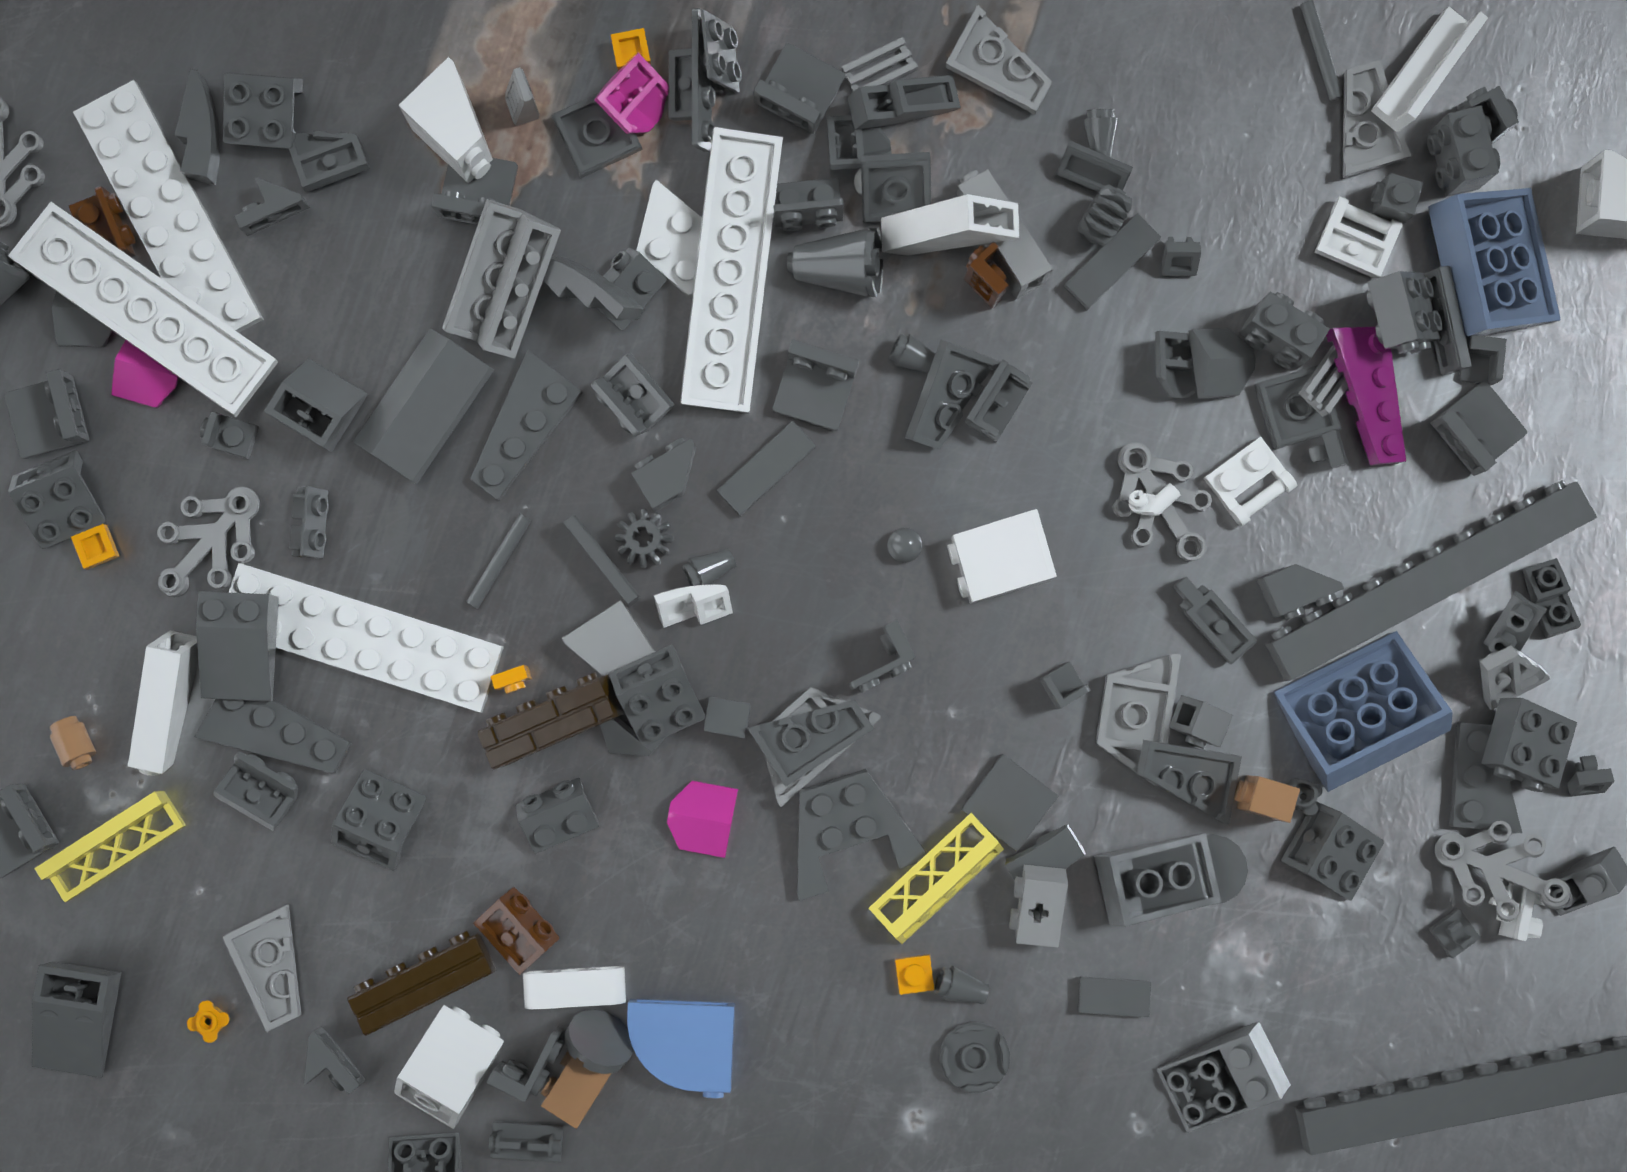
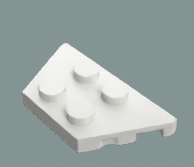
[636,180,702,298]

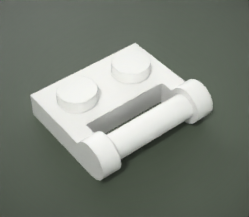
[1314,196,1402,279]
[1203,437,1298,527]

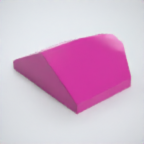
[594,52,669,134]
[111,340,179,408]
[667,781,738,858]

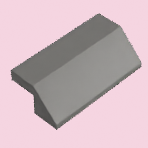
[442,199,561,359]

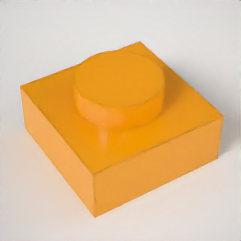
[610,28,651,71]
[71,524,120,570]
[490,665,532,694]
[895,954,934,995]

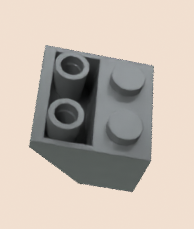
[264,358,368,452]

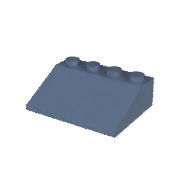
[1428,188,1561,338]
[1274,631,1453,792]

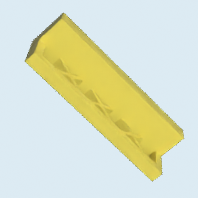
[34,791,186,902]
[868,813,1004,944]

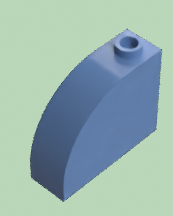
[627,999,735,1098]

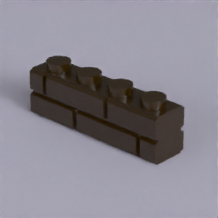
[477,672,624,770]
[347,931,497,1036]

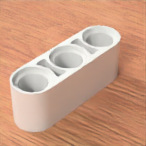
[523,966,626,1009]

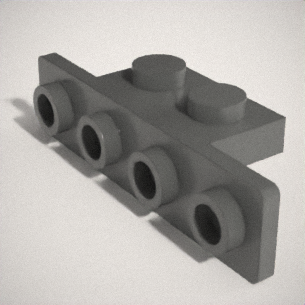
[669,8,715,152]

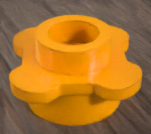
[187,1000,230,1043]

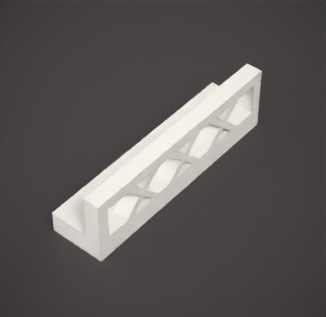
[1371,7,1488,132]

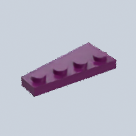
[1326,326,1406,465]

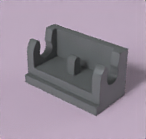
[965,359,1032,442]

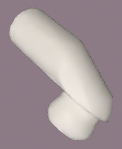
[1129,483,1181,516]

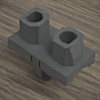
[1483,591,1547,652]

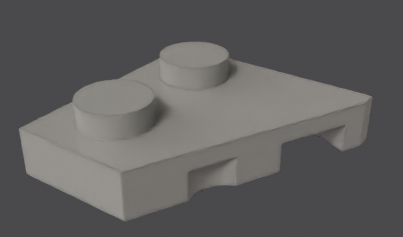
[1480,645,1550,710]

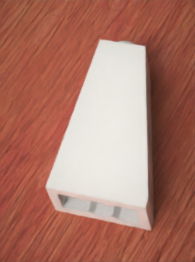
[881,194,1019,256]
[128,630,198,776]

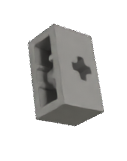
[1009,864,1068,948]

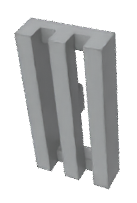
[842,37,918,92]
[1298,345,1348,417]

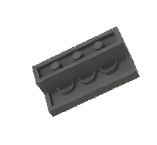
[353,328,494,484]

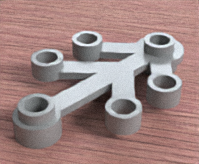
[0,98,45,228]
[1113,442,1212,561]
[157,487,260,597]
[1435,821,1570,922]

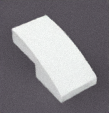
[654,585,733,628]

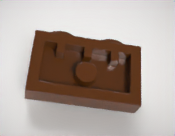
[69,186,136,257]
[964,242,1009,309]
[473,887,560,975]

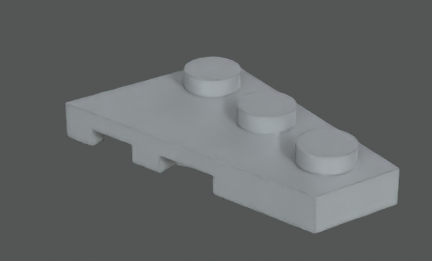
[945,5,1052,115]
[1343,59,1411,178]
[222,904,301,1032]

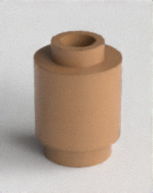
[49,716,97,770]

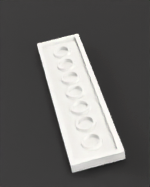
[73,80,264,333]
[680,127,783,413]
[8,202,278,417]
[229,563,504,713]

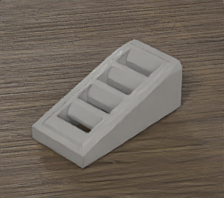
[505,67,540,126]

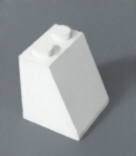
[399,57,493,183]
[1576,150,1627,239]
[947,509,1057,604]
[394,1005,504,1129]

